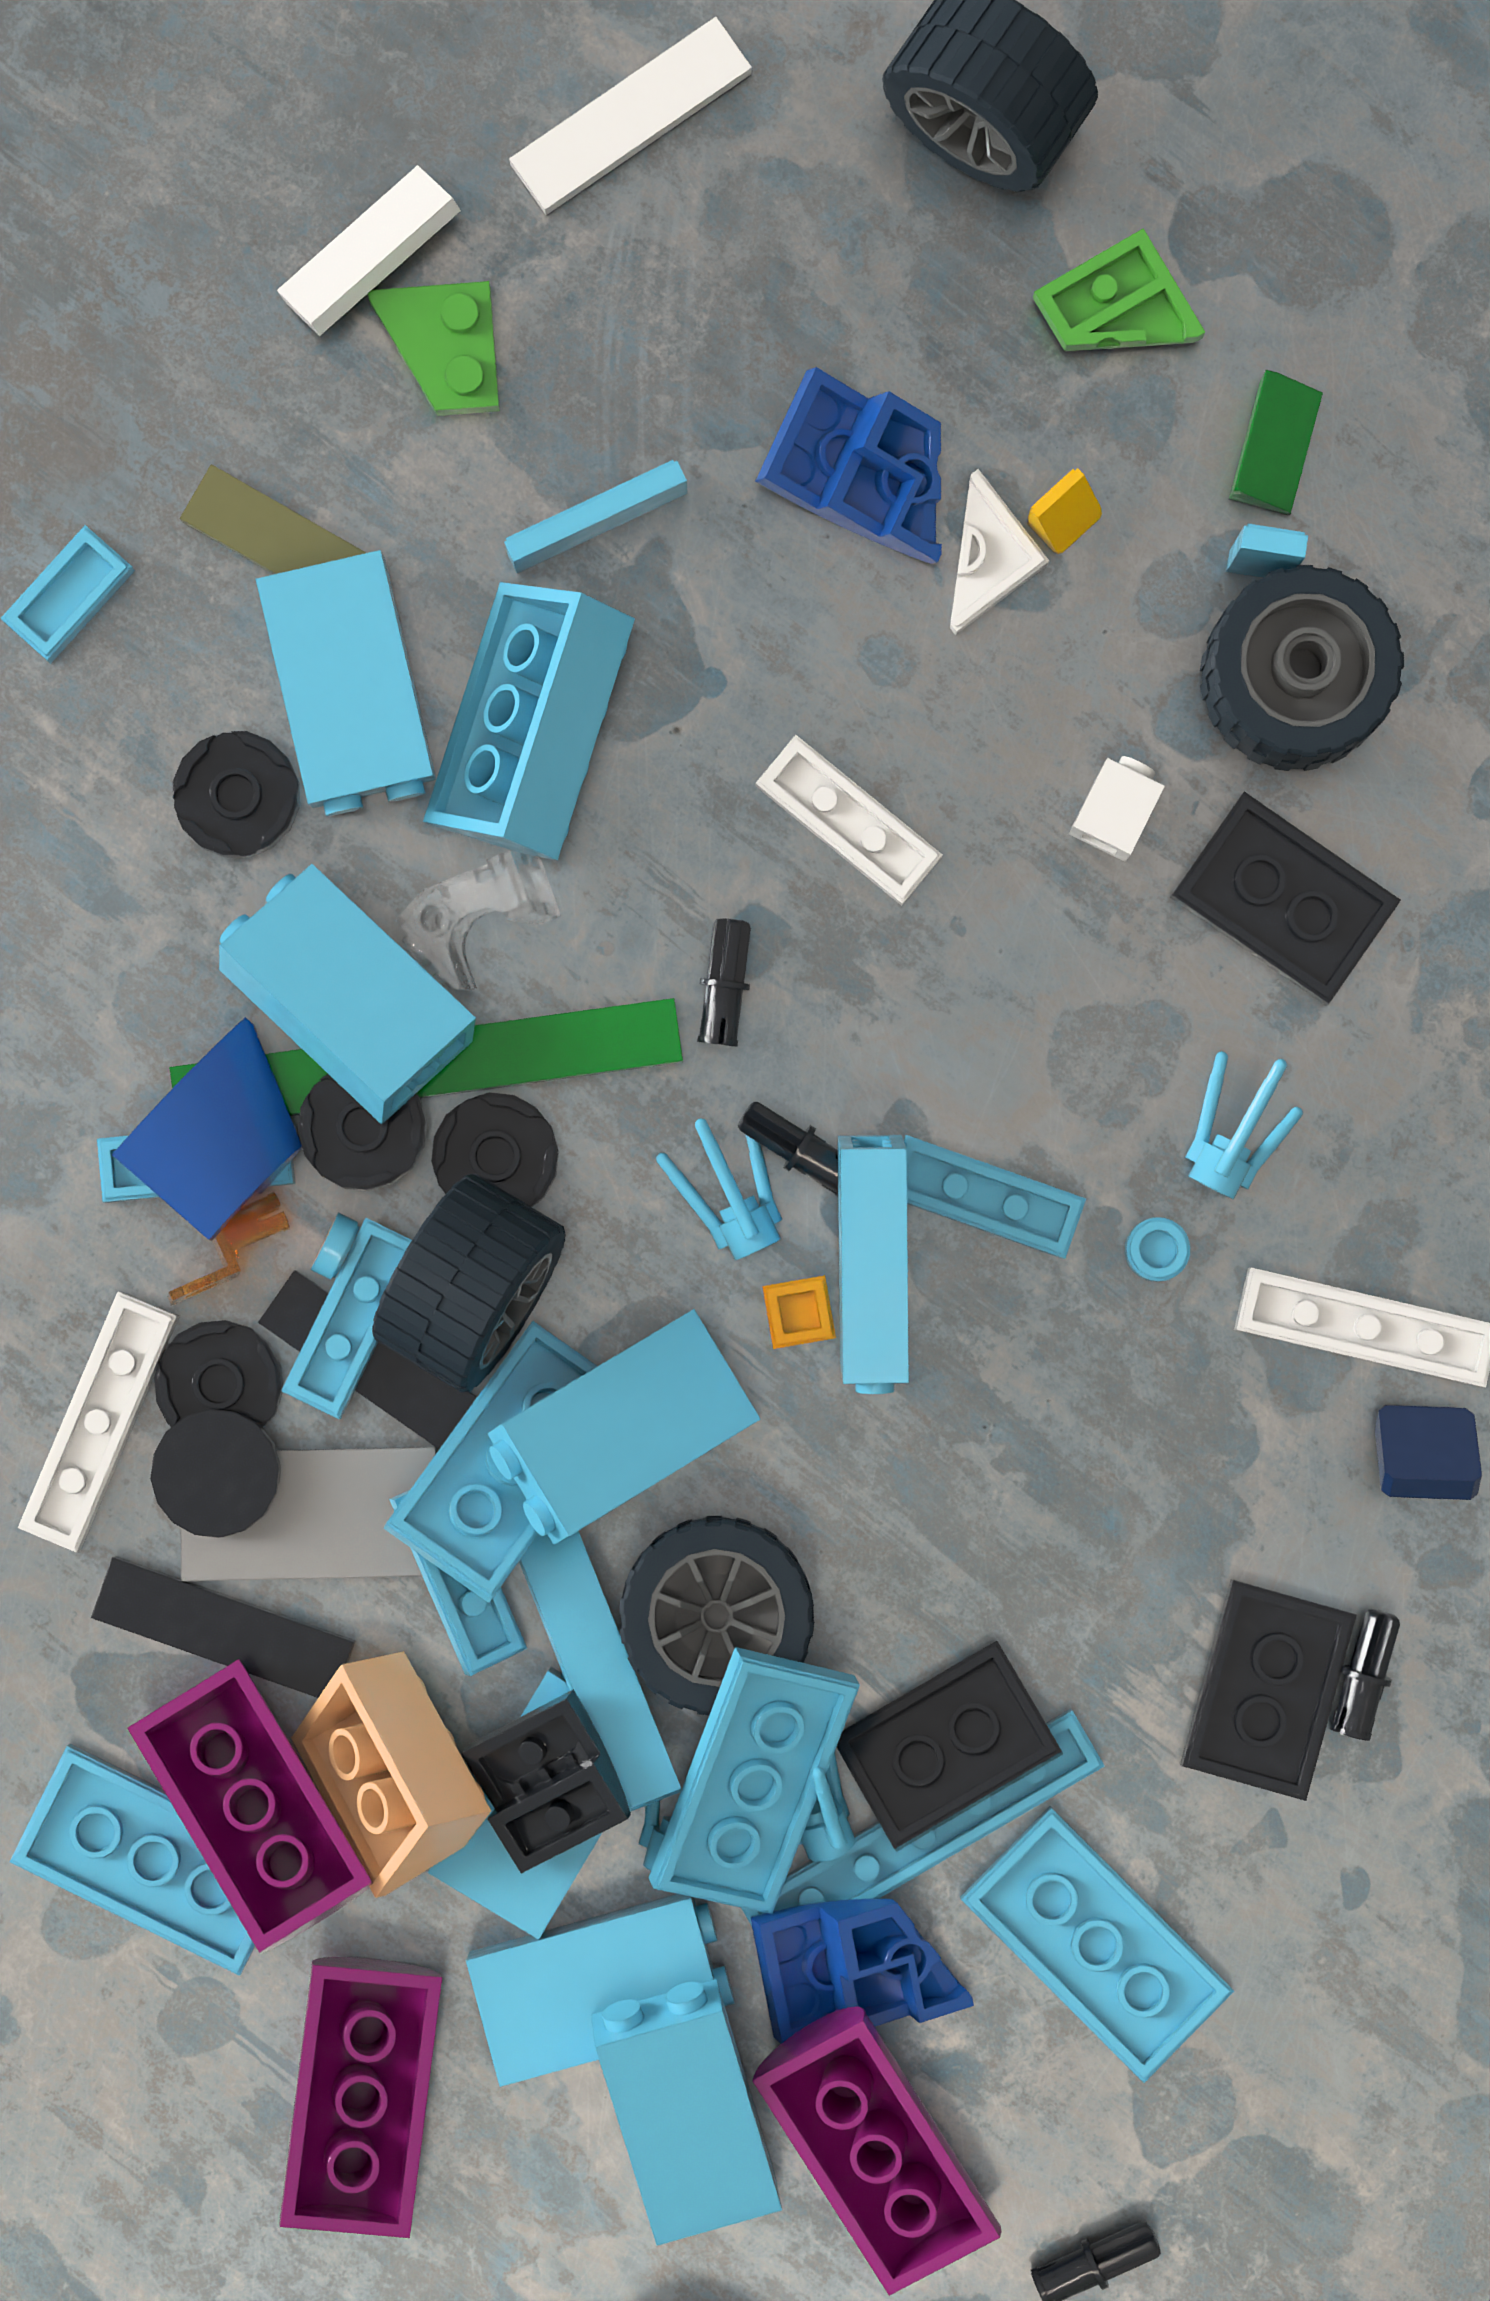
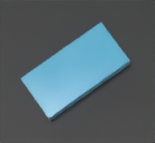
[1226,524,1308,578]
[0,525,135,664]

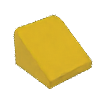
[1027,468,1102,554]

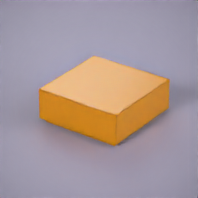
[762,1275,836,1349]

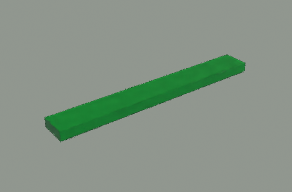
[169,998,683,1116]

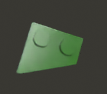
[1033,228,1205,351]
[368,281,500,416]

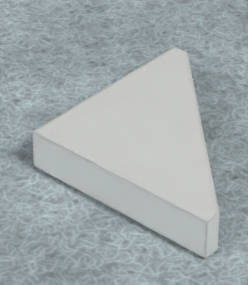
[950,469,1049,635]

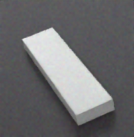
[509,17,752,215]
[1234,1267,1490,1387]
[18,1292,179,1553]

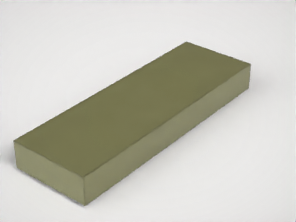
[179,464,366,574]

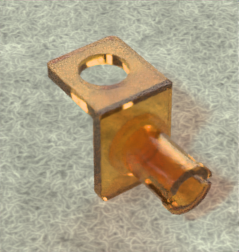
[167,1192,290,1306]

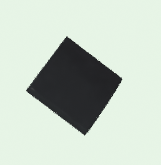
[461,1689,631,1874]

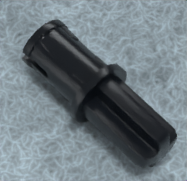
[697,918,751,1047]
[738,1102,838,1197]
[1330,1609,1400,1741]
[1031,2222,1161,2301]

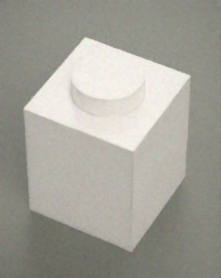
[1069,756,1165,862]

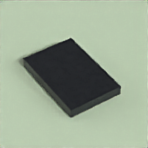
[1170,791,1401,1006]
[1180,1579,1357,1801]
[837,1641,1063,1852]

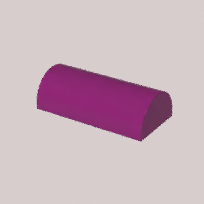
[127,1659,373,1953]
[279,1957,442,2238]
[752,2007,1001,2296]

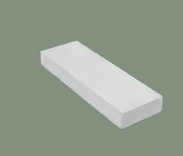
[277,165,461,336]
[755,735,943,906]

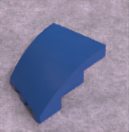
[755,367,942,564]
[112,1017,302,1241]
[750,1899,974,2044]

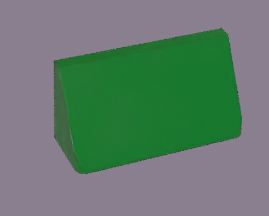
[1229,369,1323,515]

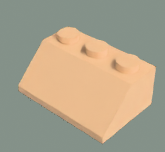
[291,1651,491,1898]

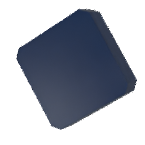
[1375,1405,1482,1500]

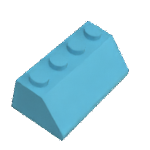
[423,582,635,860]

